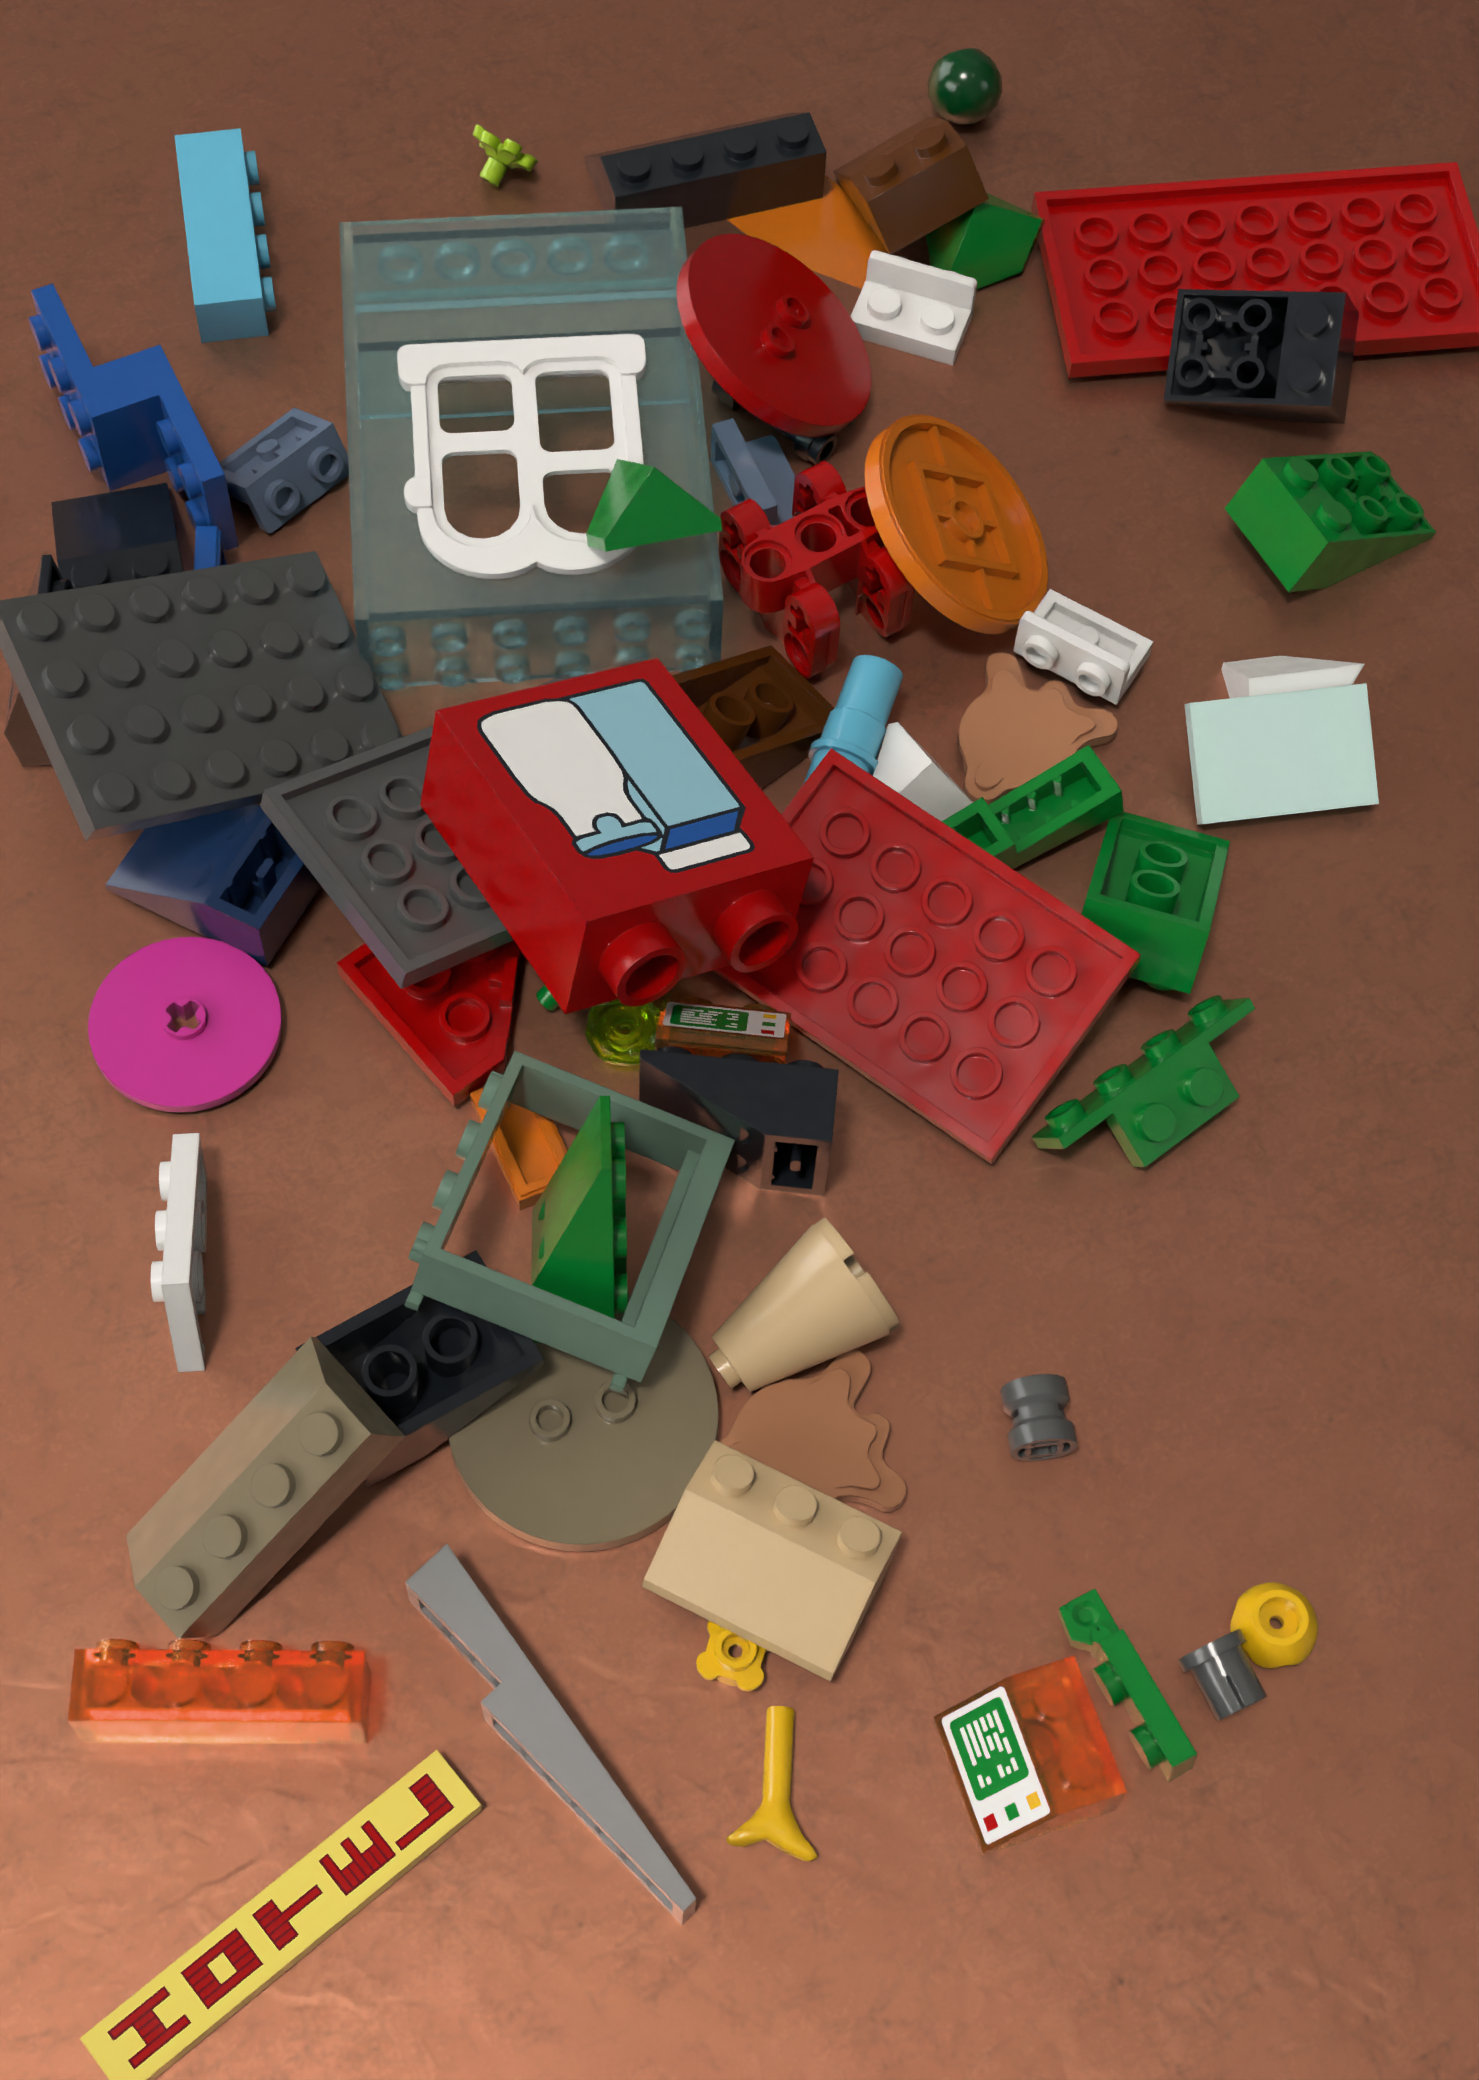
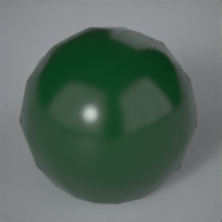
[928,48,1002,125]

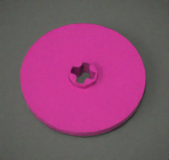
[88,937,282,1112]

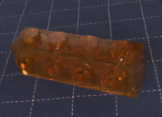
[68,1639,371,1744]

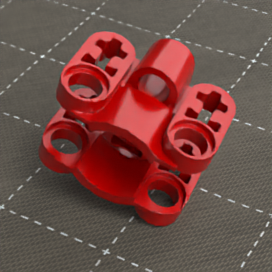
[718,461,915,678]

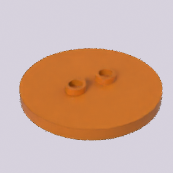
[864,414,1048,634]

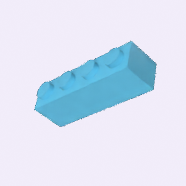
[174,128,277,343]

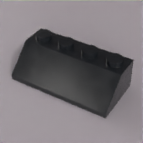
[585,112,827,243]

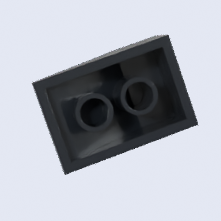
[51,483,184,589]
[295,1250,544,1488]

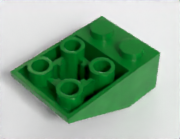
[1224,451,1437,592]
[531,1096,628,1343]

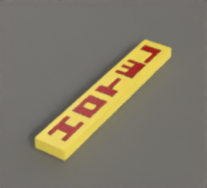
[80,1750,482,2080]

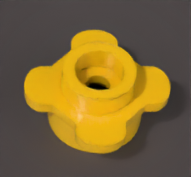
[696,1621,769,1692]

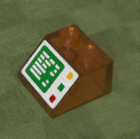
[655,997,791,1064]
[932,1655,1127,1856]

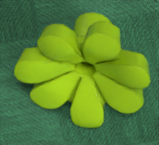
[473,124,538,187]

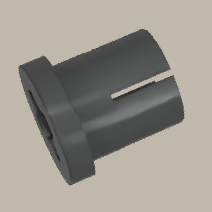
[1178,1629,1267,1721]

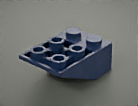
[105,804,321,966]

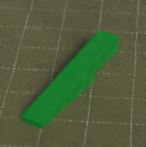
[941,745,1124,869]

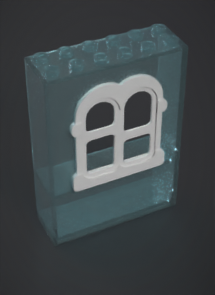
[339,207,724,691]

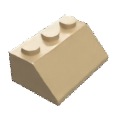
[642,1440,902,1682]

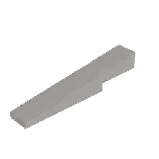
[405,1544,696,1925]

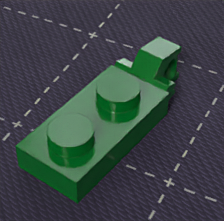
[1058,1589,1197,1782]

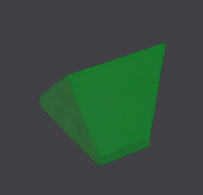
[926,193,1045,289]
[586,459,722,552]

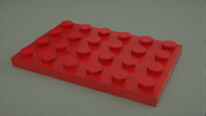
[712,748,1141,1165]

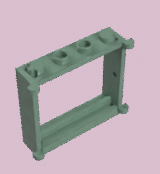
[405,1050,735,1393]

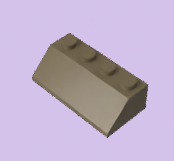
[126,1337,405,1639]

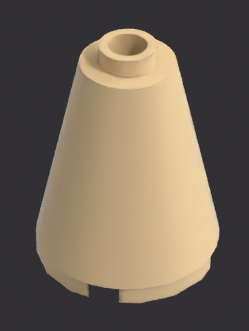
[708,1218,900,1392]

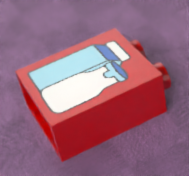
[420,658,814,1015]

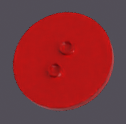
[677,233,872,437]

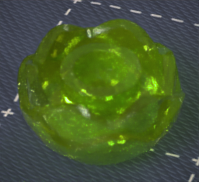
[585,999,665,1067]

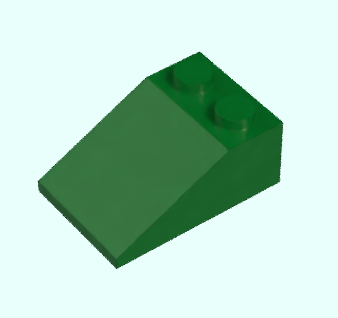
[1081,812,1230,994]

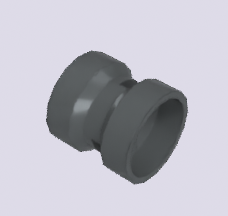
[1000,1374,1078,1462]

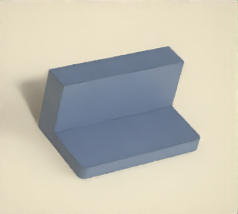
[710,418,795,525]

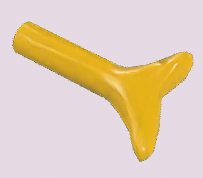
[726,1706,818,1862]

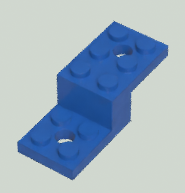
[28,283,239,551]

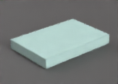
[1184,683,1379,825]

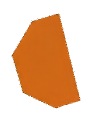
[727,175,890,289]

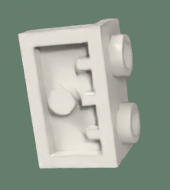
[850,250,977,366]

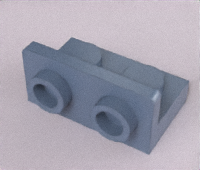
[219,407,353,533]

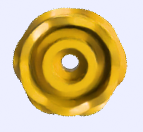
[1230,1582,1318,1669]

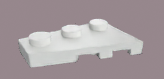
[151,1133,207,1372]

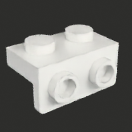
[1013,589,1154,705]

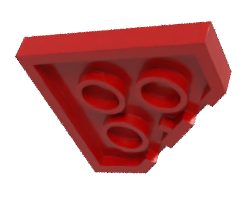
[336,940,521,1107]

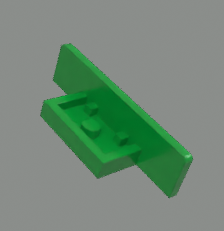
[1032,995,1256,1167]

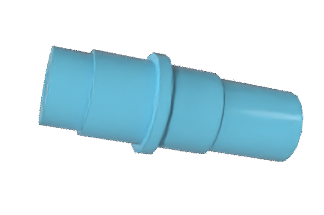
[802,655,904,786]

